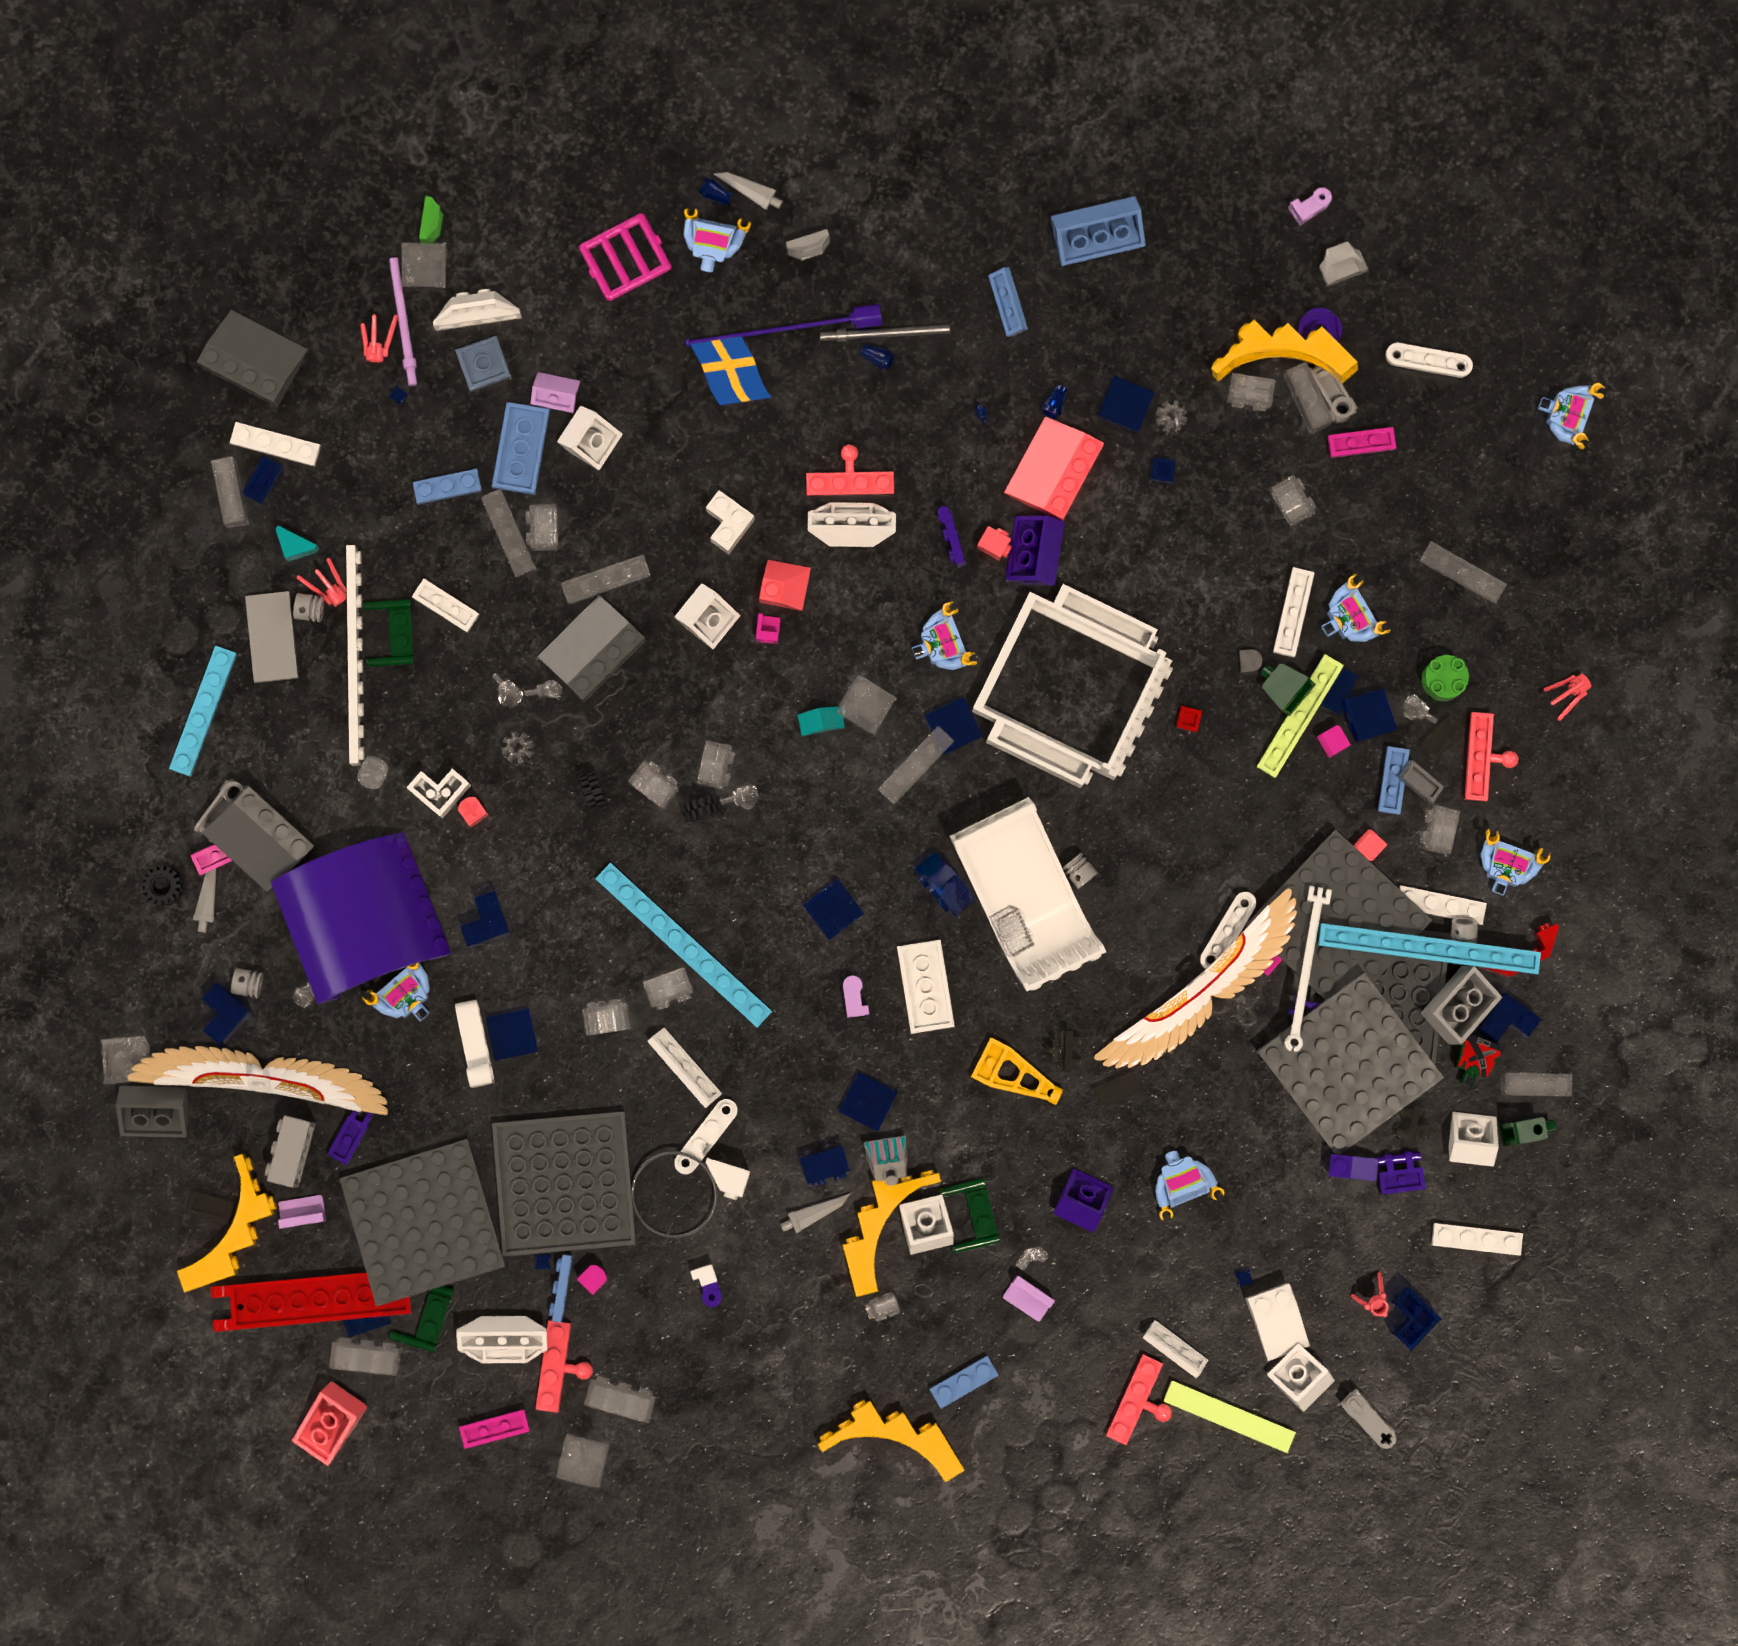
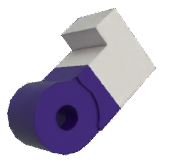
[690,1264,722,1307]

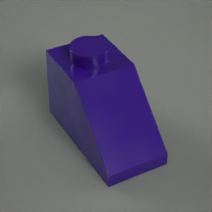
[1329,1154,1379,1181]

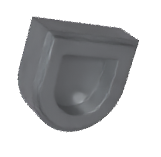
[1239,650,1262,673]

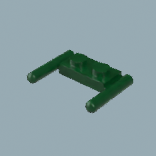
[362,599,414,667]
[938,1178,1000,1254]
[389,1286,454,1353]

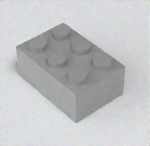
[1421,966,1502,1045]
[265,1116,316,1188]

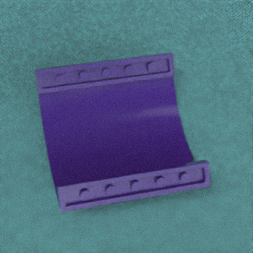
[271,832,451,1004]

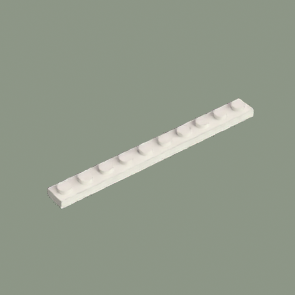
[346,545,365,766]

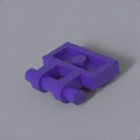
[1376,1150,1426,1195]

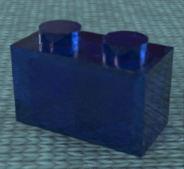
[800,1146,850,1187]

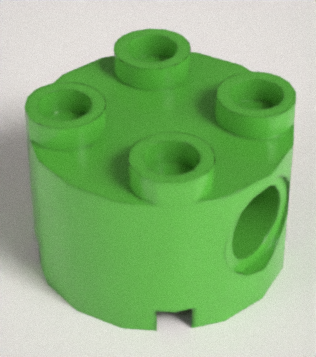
[1421,655,1469,701]

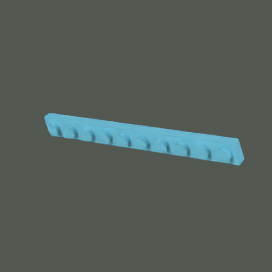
[596,863,772,1028]
[1318,923,1541,975]

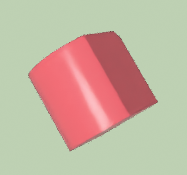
[458,797,488,827]
[1353,829,1387,862]

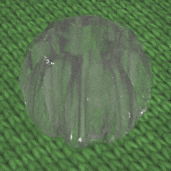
[1155,400,1188,432]
[501,731,534,764]
[357,756,389,789]

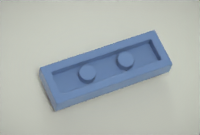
[988,267,1028,337]
[413,469,482,505]
[1377,746,1410,815]
[549,1254,573,1323]
[930,1356,998,1408]

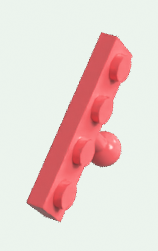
[806,444,894,496]
[1464,712,1519,802]
[536,1320,593,1413]
[1106,1355,1172,1445]

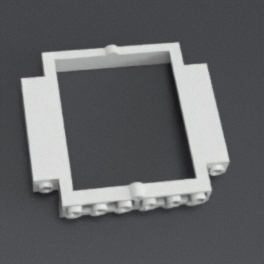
[972,584,1173,788]

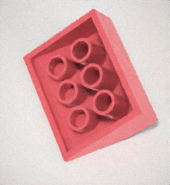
[1004,417,1104,521]

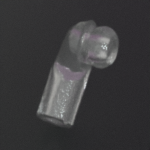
[1015,1247,1048,1271]

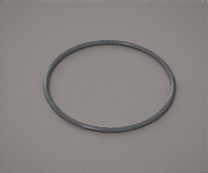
[631,1151,718,1238]

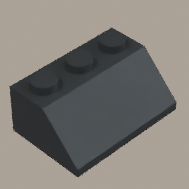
[116,1086,188,1138]

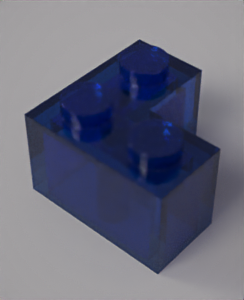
[915,853,975,916]
[460,891,511,948]
[201,982,252,1046]
[1476,993,1542,1042]
[1391,1287,1442,1351]

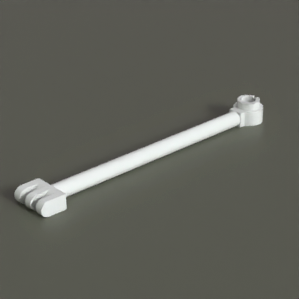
[1284,885,1332,1052]

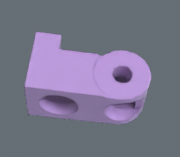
[1288,188,1332,225]
[843,976,869,1018]

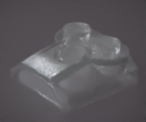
[402,242,447,288]
[837,675,897,736]
[101,1036,150,1084]
[556,1433,610,1488]

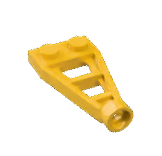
[971,1038,1064,1105]

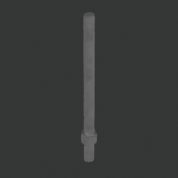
[820,325,950,342]

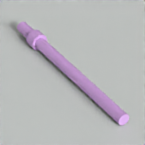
[389,258,417,386]

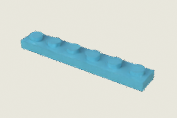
[169,646,237,777]

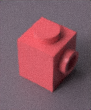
[977,526,1012,561]

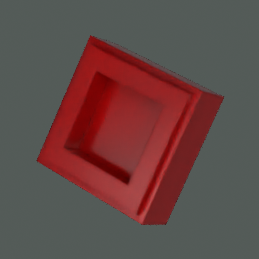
[1175,706,1202,733]

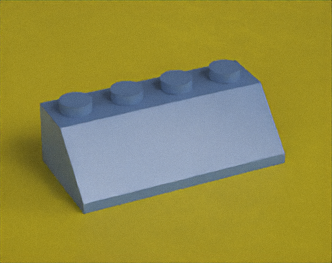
[1051,196,1146,266]

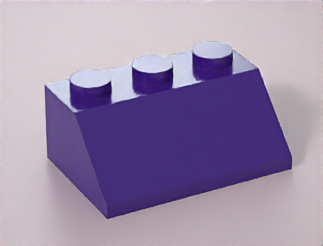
[1005,516,1065,586]

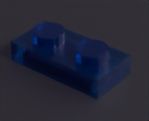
[242,456,284,505]

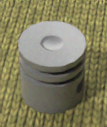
[293,593,325,622]
[1062,853,1098,889]
[1450,917,1478,944]
[231,968,263,998]

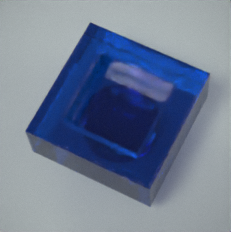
[1151,458,1176,483]

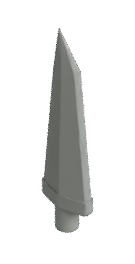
[714,172,783,210]
[193,868,216,933]
[780,1193,851,1233]

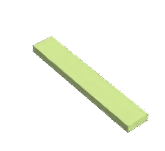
[1256,654,1344,778]
[1163,1380,1296,1453]

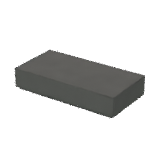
[1398,760,1444,804]

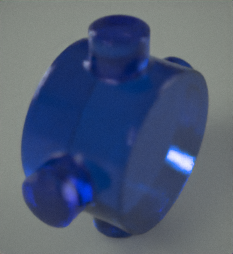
[389,386,408,406]
[976,404,988,423]
[535,1254,551,1271]
[1235,1269,1253,1287]

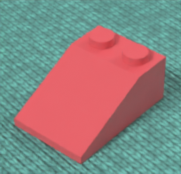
[292,1381,368,1466]

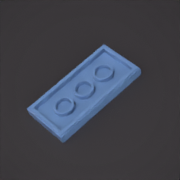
[492,402,550,495]

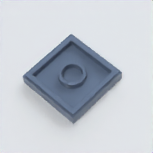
[455,336,511,392]

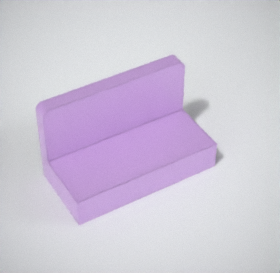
[531,372,580,413]
[278,1195,326,1229]
[1003,1275,1055,1322]

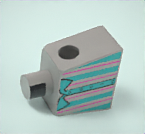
[864,1136,908,1186]

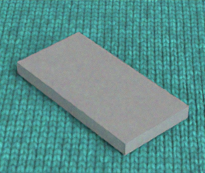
[245,591,299,683]

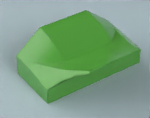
[419,196,443,245]

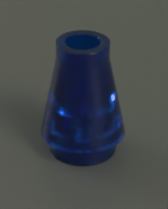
[699,178,733,205]
[860,344,894,370]
[1042,385,1068,419]

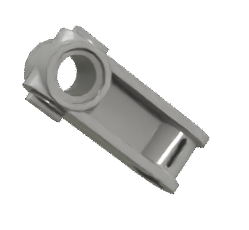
[1306,366,1357,423]
[194,779,245,843]
[1340,1388,1396,1449]

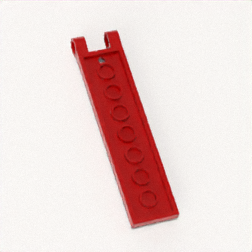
[210,1273,412,1332]

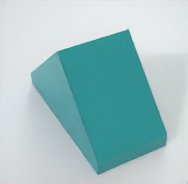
[276,526,319,562]
[798,706,845,736]

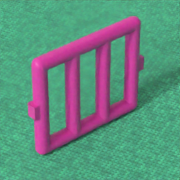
[579,213,672,301]

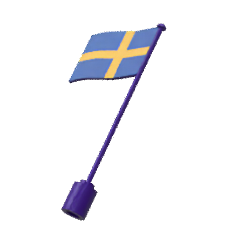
[685,304,882,405]

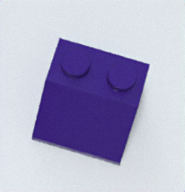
[1053,1168,1113,1233]

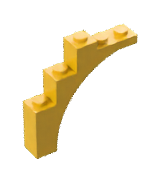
[1211,320,1358,384]
[177,1154,276,1292]
[843,1170,941,1297]
[818,1400,964,1482]

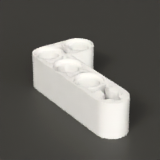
[455,999,495,1088]

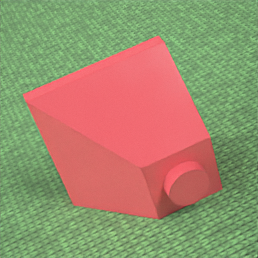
[759,560,811,611]

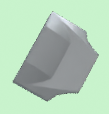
[786,229,830,260]
[1319,241,1368,286]

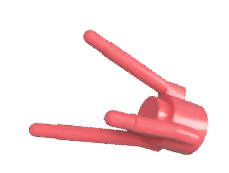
[361,314,398,362]
[297,558,347,607]
[1544,673,1591,721]
[1351,1271,1388,1317]

